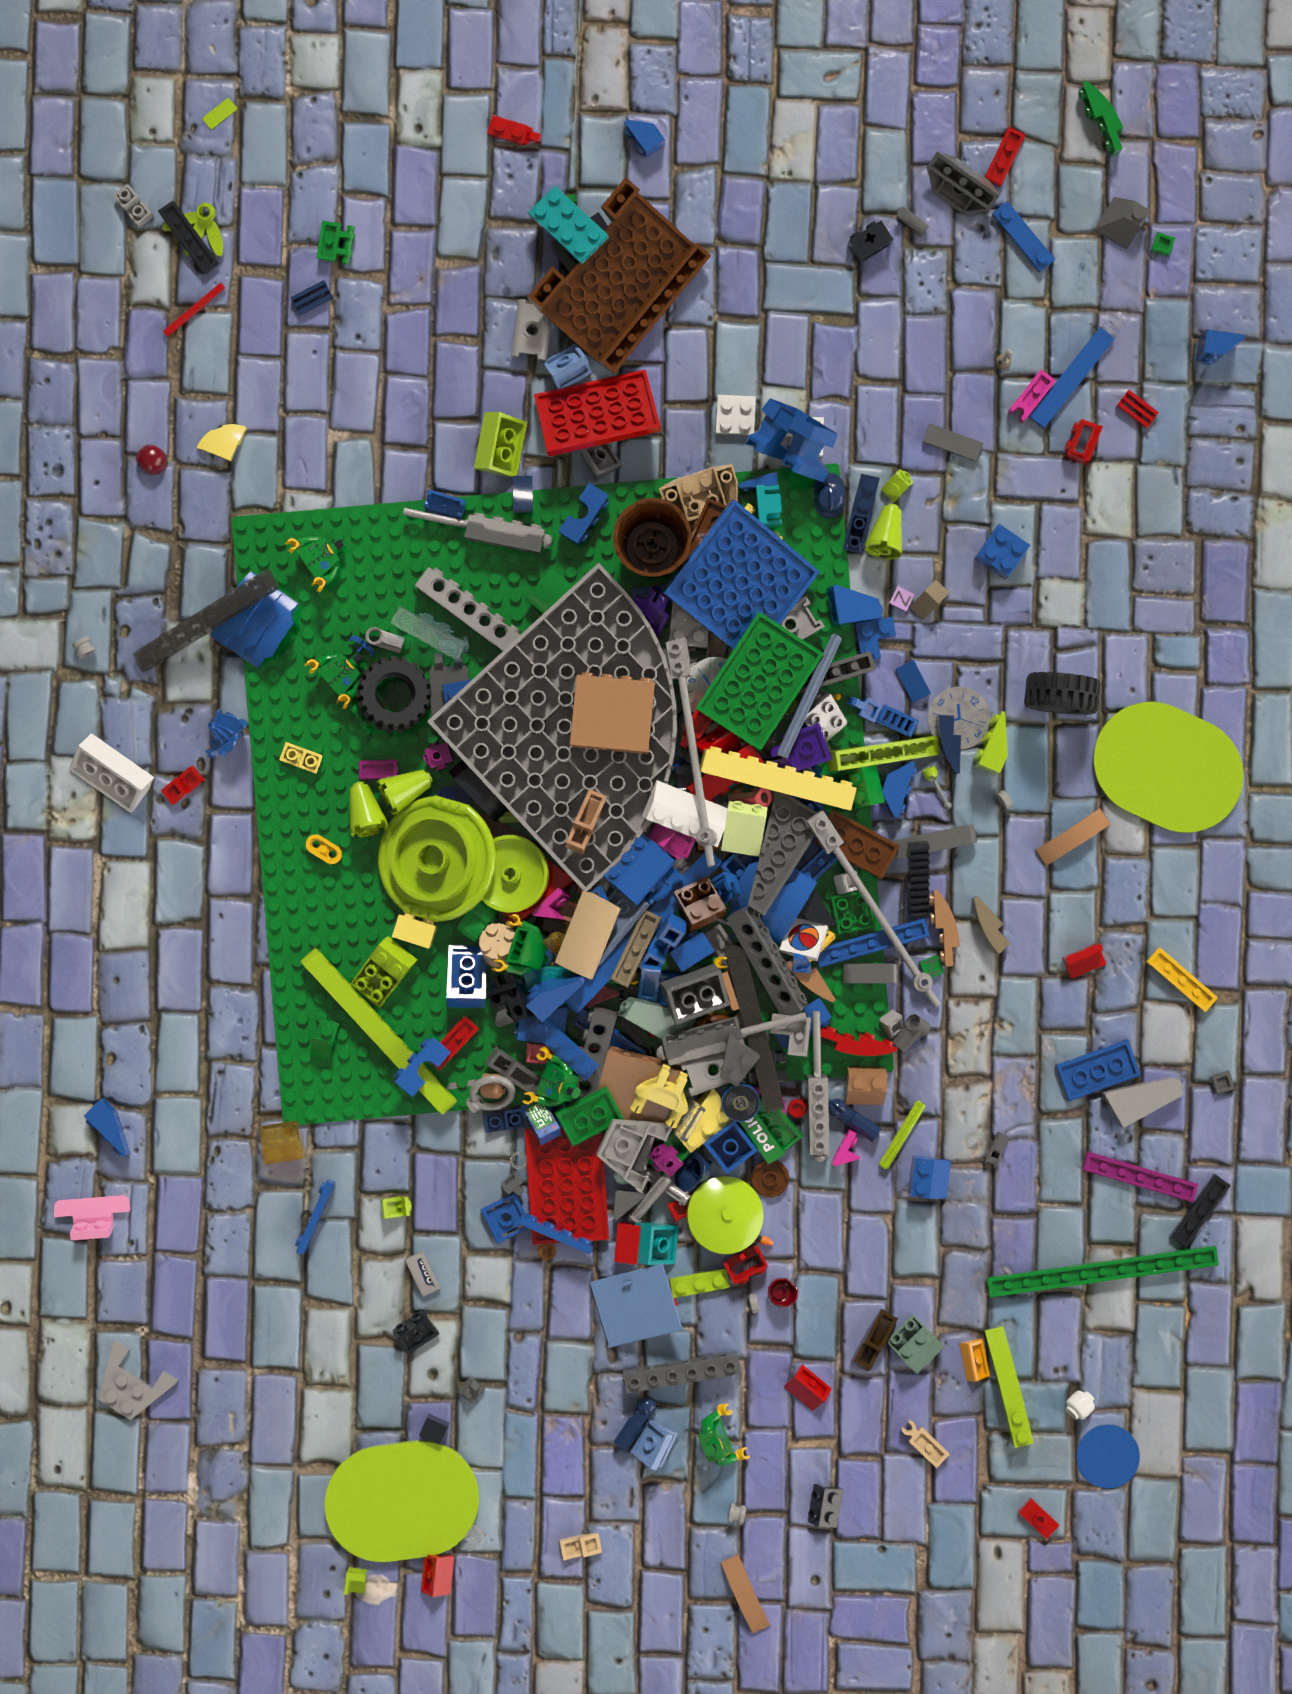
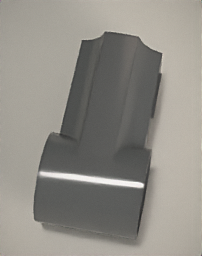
[893,1014,930,1052]

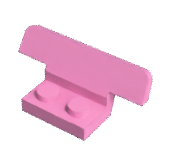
[54,1195,131,1240]

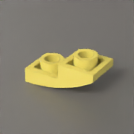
[279,742,323,773]

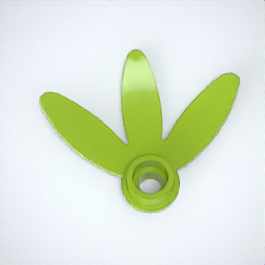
[162,202,223,257]

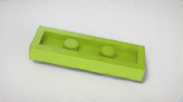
[670,1268,730,1298]

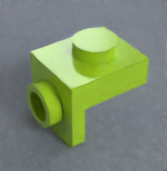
[881,469,914,502]
[380,1196,412,1219]

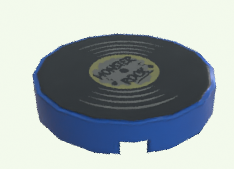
[721,1083,760,1122]

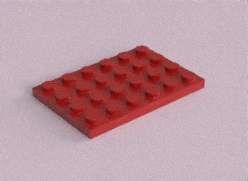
[534,369,661,457]
[525,1127,609,1245]

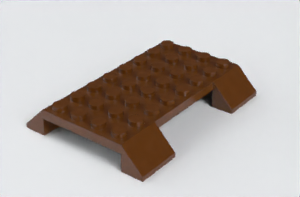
[527,177,711,374]

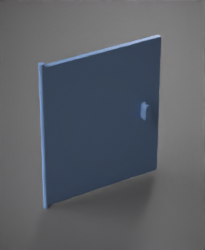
[590,1263,684,1348]

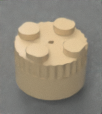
[479,923,515,968]

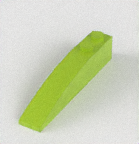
[827,736,940,771]
[984,1326,1034,1448]

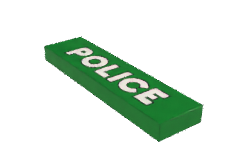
[740,1113,785,1164]

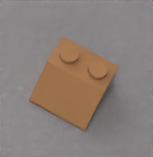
[845,1066,888,1105]

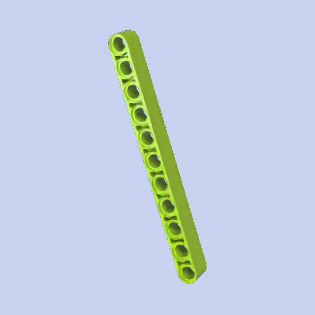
[301,948,457,1115]

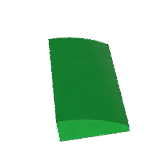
[526,568,573,614]

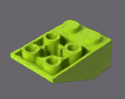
[973,711,1008,775]
[350,936,418,1008]

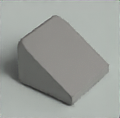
[879,1010,904,1040]

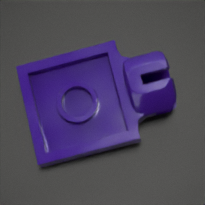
[634,586,671,639]
[771,723,832,772]

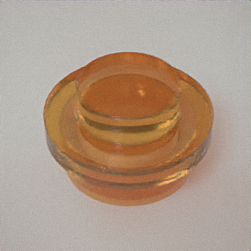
[537,1243,557,1260]

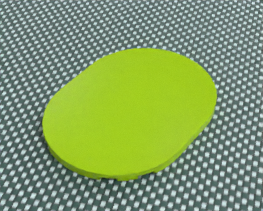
[1093,702,1244,833]
[324,1440,479,1562]

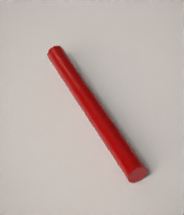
[163,282,225,337]

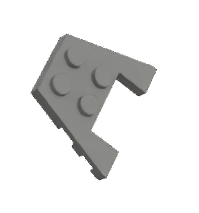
[596,1119,672,1193]
[98,1339,178,1420]

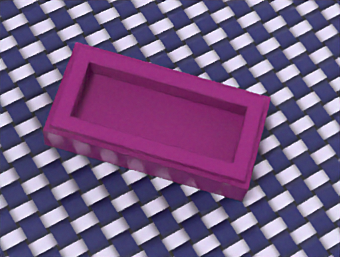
[359,760,398,780]

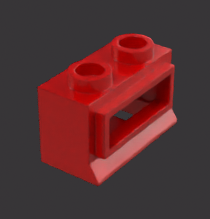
[1064,419,1103,465]
[723,1243,768,1285]

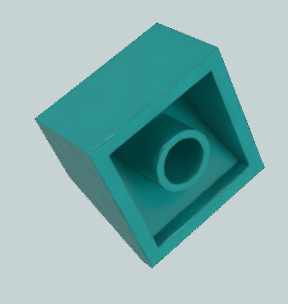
[635,1222,679,1265]

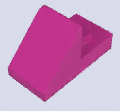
[648,823,690,860]
[531,888,571,920]
[831,1128,861,1166]

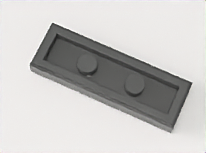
[923,424,983,462]

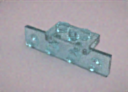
[391,606,467,660]

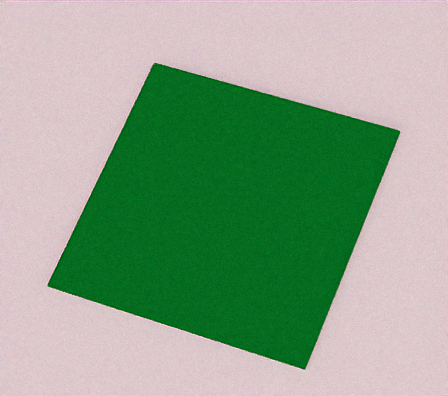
[232,463,894,1126]

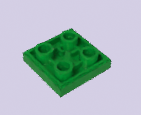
[830,889,876,934]

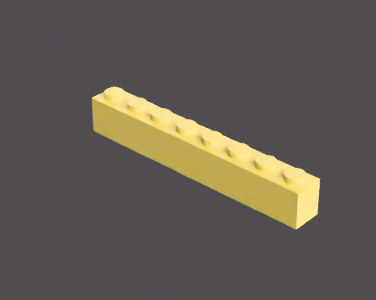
[700,746,857,810]

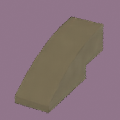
[972,896,1010,954]

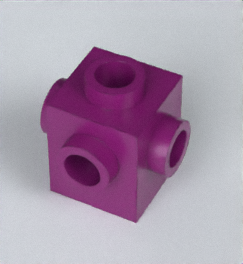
[423,742,454,771]
[649,1142,683,1177]

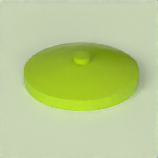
[482,835,549,913]
[686,1176,764,1254]

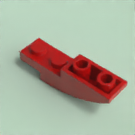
[820,1026,897,1056]

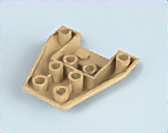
[659,464,738,533]

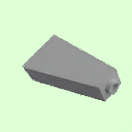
[1101,1076,1184,1128]

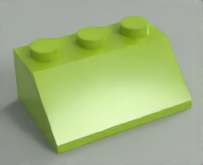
[474,412,527,478]

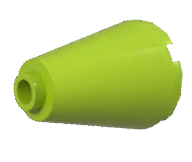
[865,504,903,560]
[377,770,433,815]
[350,782,389,837]

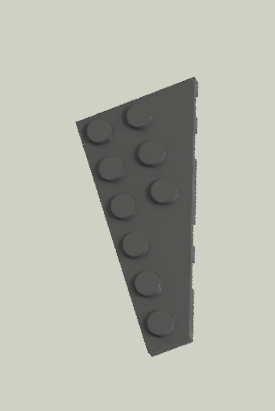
[748,792,817,916]

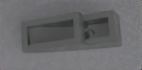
[485,1046,541,1096]

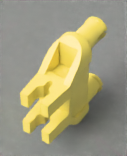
[630,1064,688,1128]

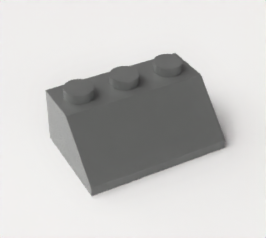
[660,964,730,1025]

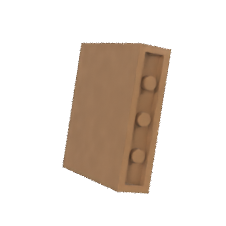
[570,672,655,754]
[598,1045,683,1122]

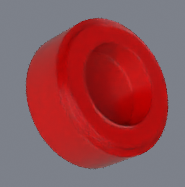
[787,1099,807,1118]

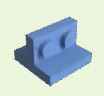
[542,343,593,389]
[630,1417,678,1470]

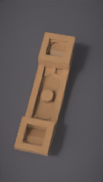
[1036,808,1110,866]
[721,1554,770,1633]

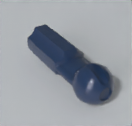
[828,1098,881,1142]
[613,1397,656,1452]

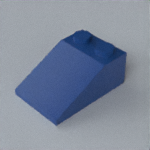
[447,945,487,1008]
[526,972,585,1022]

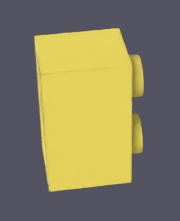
[392,913,437,948]

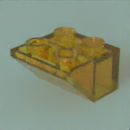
[259,1120,306,1165]

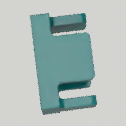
[755,485,782,528]

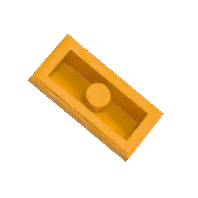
[959,1339,990,1382]

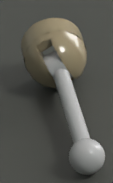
[995,349,1013,370]

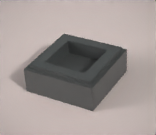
[1210,1070,1235,1095]

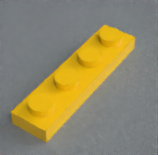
[1146,947,1218,1012]

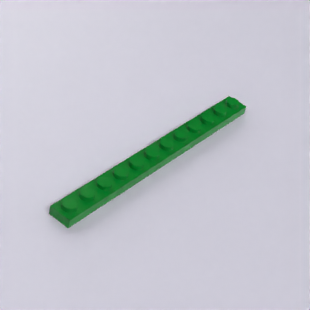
[986,1245,1219,1297]

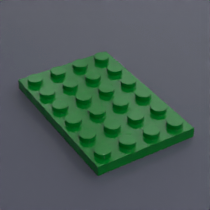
[695,612,824,751]

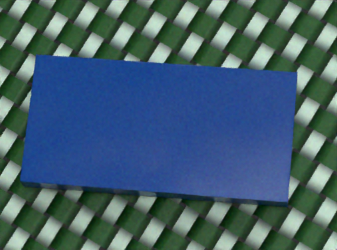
[1055,1039,1141,1101]

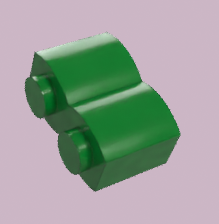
[456,900,499,942]

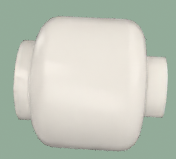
[1066,1391,1095,1420]

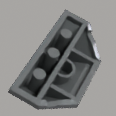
[926,151,1000,215]

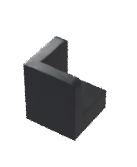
[419,1414,449,1444]

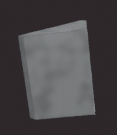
[578,443,622,481]

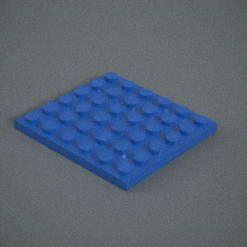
[662,499,820,650]

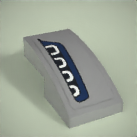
[406,1251,440,1296]

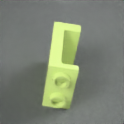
[721,801,767,857]

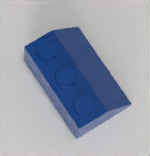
[603,833,675,905]

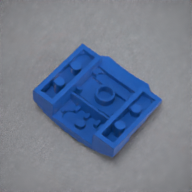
[210,572,299,668]
[727,862,817,946]

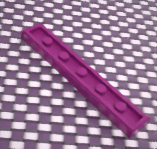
[1081,1151,1198,1202]

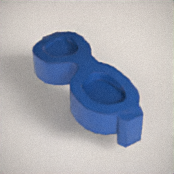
[349,635,376,658]

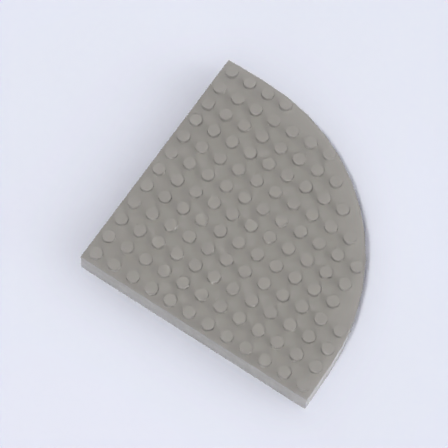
[427,563,677,892]

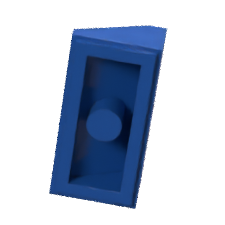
[895,660,931,703]

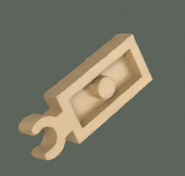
[901,1419,950,1468]

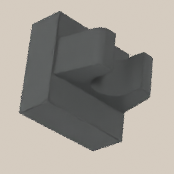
[501,1170,524,1196]
[457,1375,485,1404]

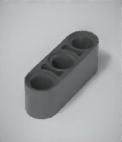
[843,963,899,983]

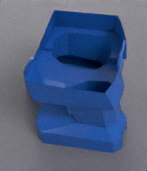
[745,398,838,482]

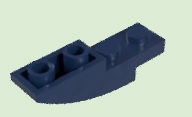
[843,473,880,553]

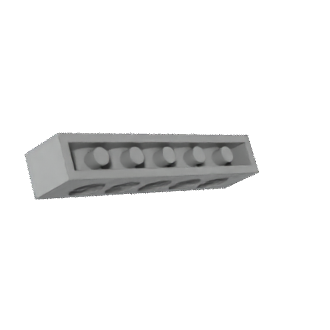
[415,567,521,652]

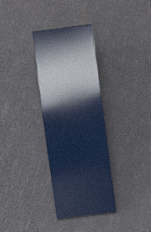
[936,715,961,774]

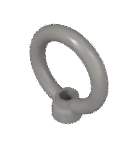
[466,1075,516,1113]

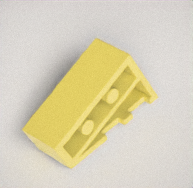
[676,1089,732,1153]

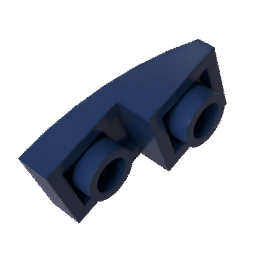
[513,476,533,513]
[482,1108,525,1133]

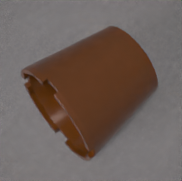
[613,498,692,577]

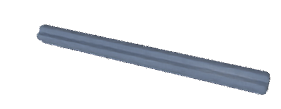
[777,634,842,758]

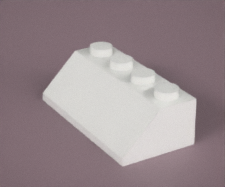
[69,733,154,813]
[642,780,728,847]

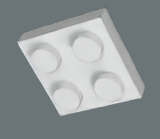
[716,395,756,436]

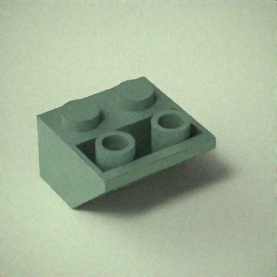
[886,1314,944,1373]

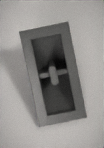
[614,1189,645,1221]

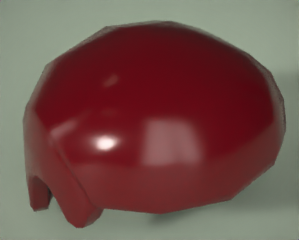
[136,444,168,475]
[768,1278,798,1307]

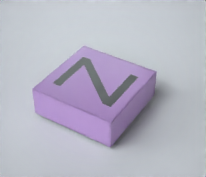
[889,586,915,612]

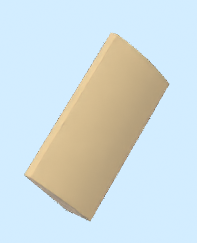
[555,892,621,979]

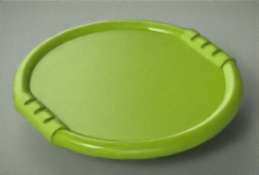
[378,795,496,923]

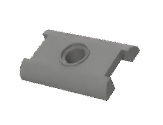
[510,299,551,361]
[780,596,825,640]
[680,1051,746,1096]

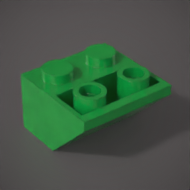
[833,765,885,812]

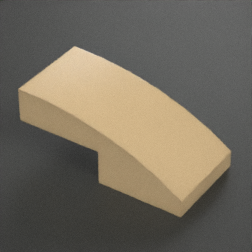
[558,1533,602,1560]

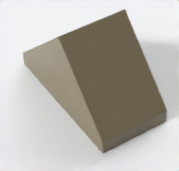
[909,580,950,620]

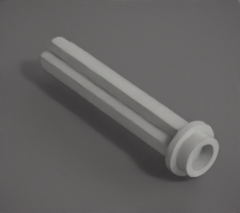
[636,1167,691,1206]
[627,1175,671,1224]

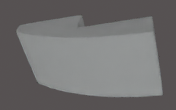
[113,184,154,228]

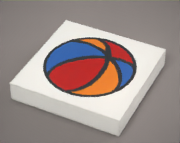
[779,918,829,961]

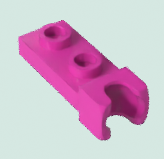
[1008,369,1056,423]

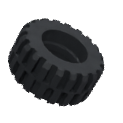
[356,657,432,733]
[1024,672,1101,715]

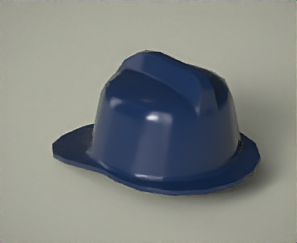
[814,473,845,519]
[674,1152,712,1193]

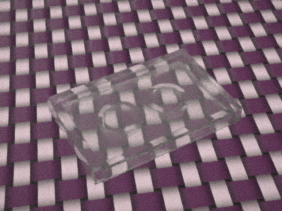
[671,1095,706,1143]

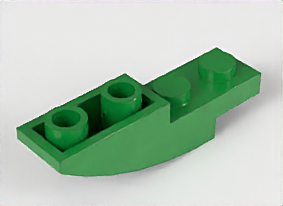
[1078,81,1123,157]

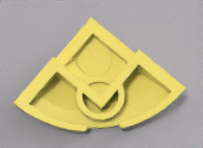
[196,424,247,461]

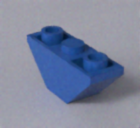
[882,762,917,818]

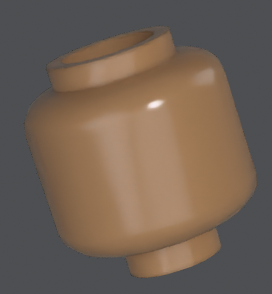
[478,1073,507,1099]

